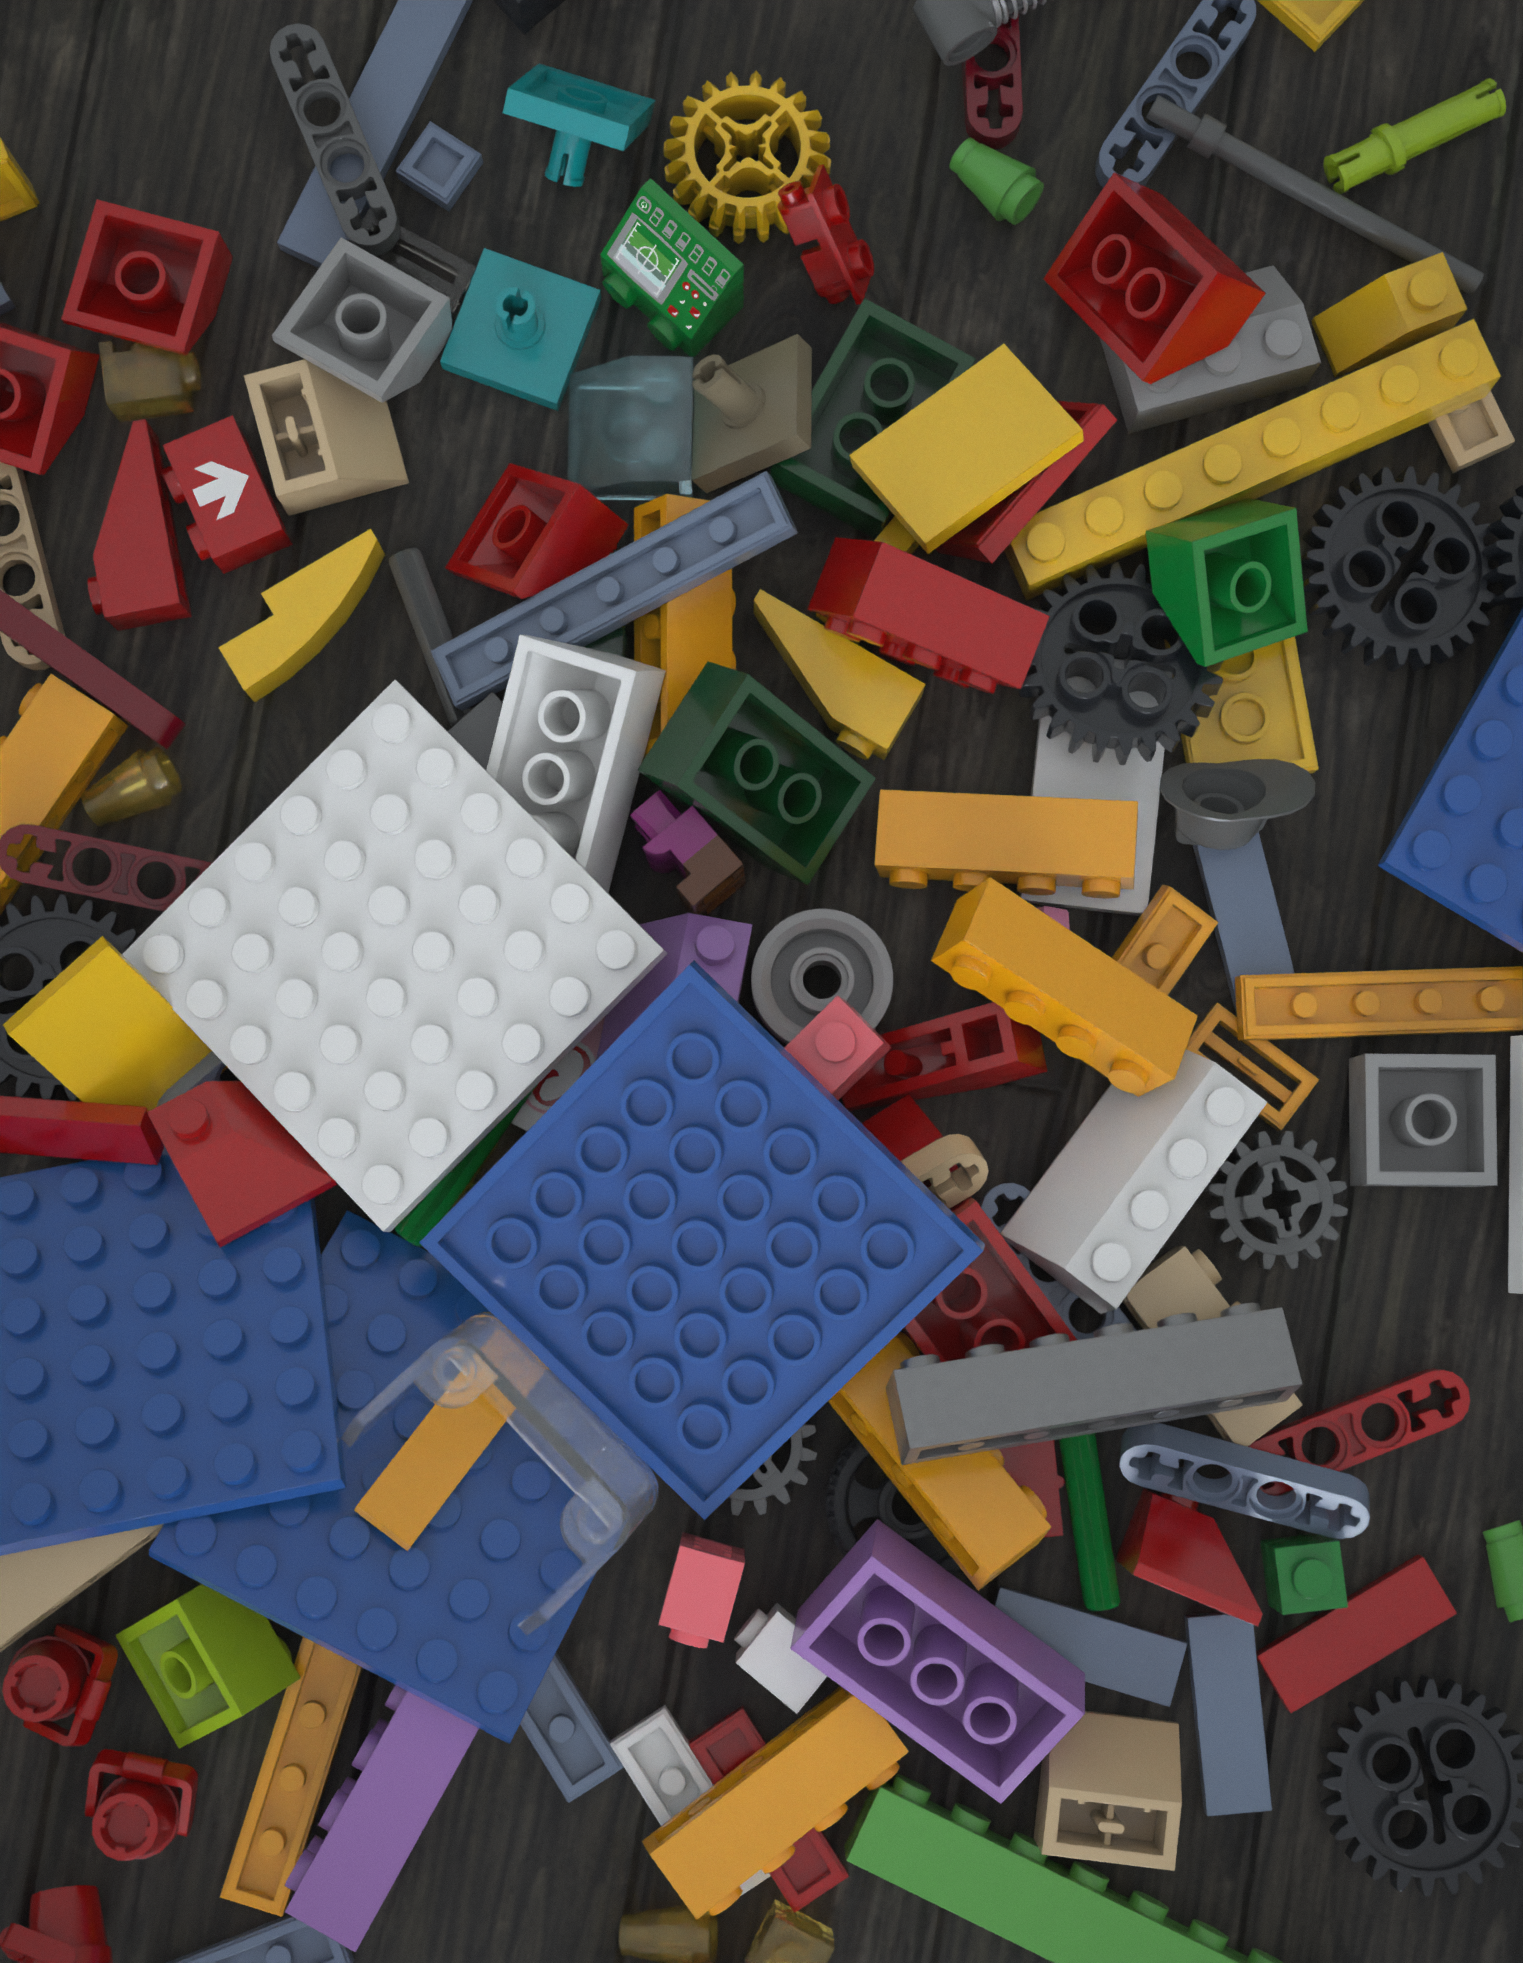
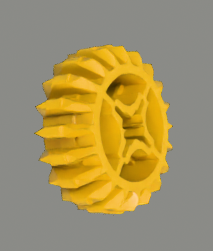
[664,70,831,244]

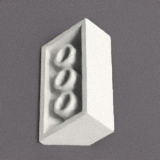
[486,635,666,892]
[1000,1049,1267,1314]

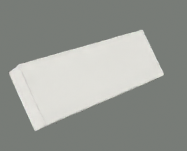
[610,1705,771,1895]

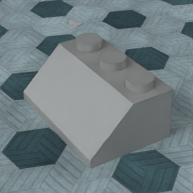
[1100,265,1321,434]

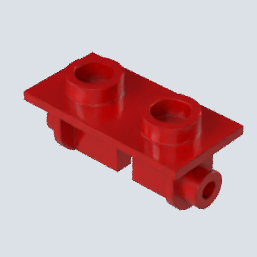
[777,164,875,305]

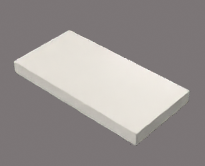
[1020,653,1172,916]

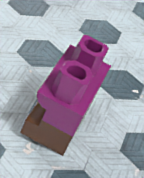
[630,790,746,916]

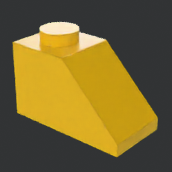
[1311,252,1467,377]

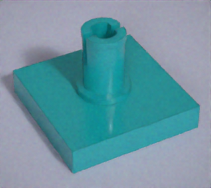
[503,63,656,187]
[440,248,602,411]

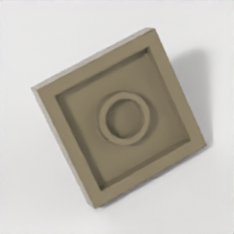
[692,334,812,493]

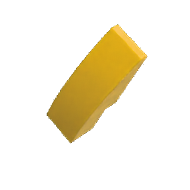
[218,529,385,702]

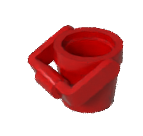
[2,1623,118,1746]
[85,1749,199,1861]
[0,1885,113,1963]

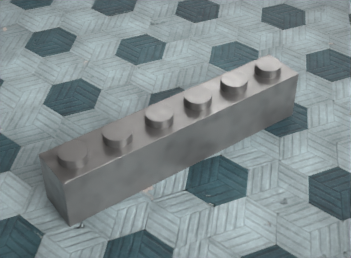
[886,1303,1302,1465]

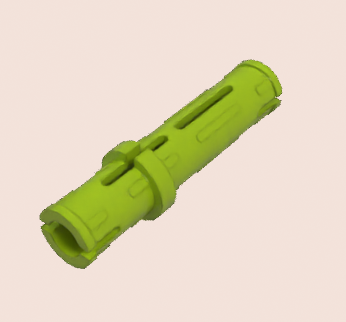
[1323,78,1506,194]

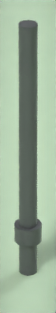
[1146,95,1484,295]

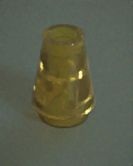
[81,747,182,827]
[619,1904,718,1963]

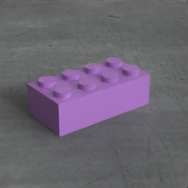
[790,1519,1085,1804]
[284,1685,479,1952]

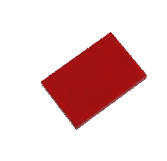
[936,401,1117,563]

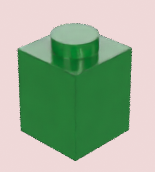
[1260,1534,1348,1615]

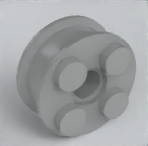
[751,909,893,1045]

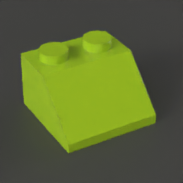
[115,1584,301,1749]

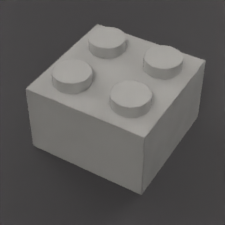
[1349,1054,1497,1187]

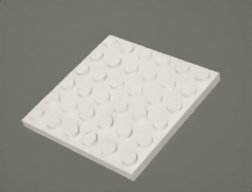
[122,680,668,1232]

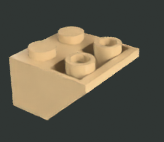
[244,359,409,516]
[1034,1711,1182,1871]

